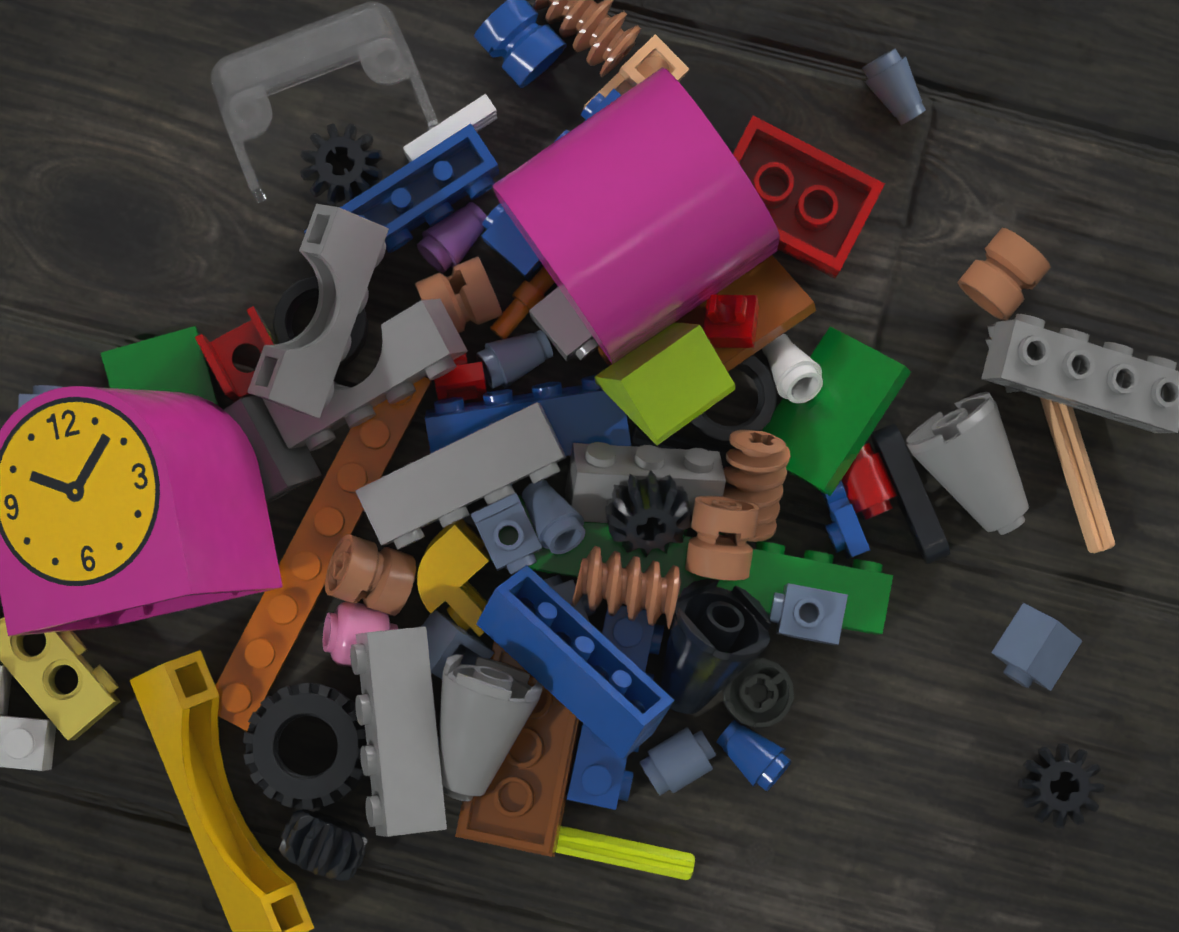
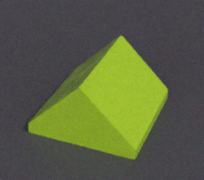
[594,322,735,445]

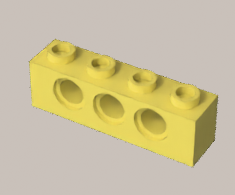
[0,618,121,741]

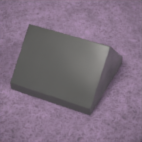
[224,395,322,504]

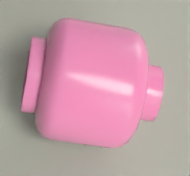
[322,602,398,667]

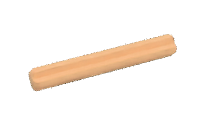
[1040,397,1115,553]

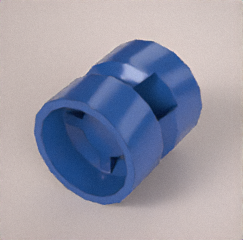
[474,0,567,88]

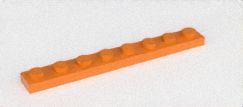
[215,377,432,731]

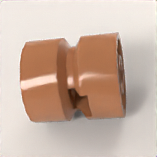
[957,228,1051,321]
[415,256,503,333]
[685,496,759,581]
[325,534,416,616]

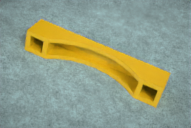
[130,650,314,932]

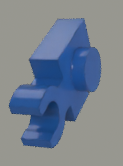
[820,481,870,559]

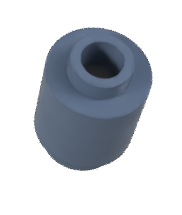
[639,727,717,796]

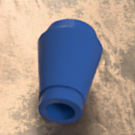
[716,720,792,791]

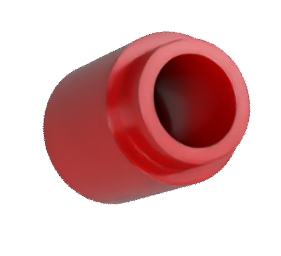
[841,443,898,520]

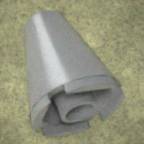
[906,392,1029,535]
[438,655,543,801]

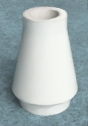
[762,334,823,403]

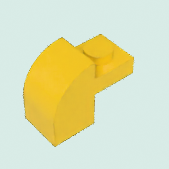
[417,519,490,637]

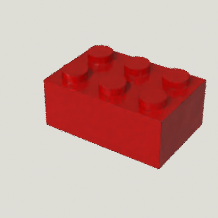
[733,116,885,279]

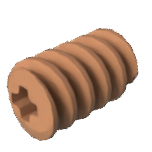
[533,0,641,77]
[721,430,791,542]
[571,546,681,630]

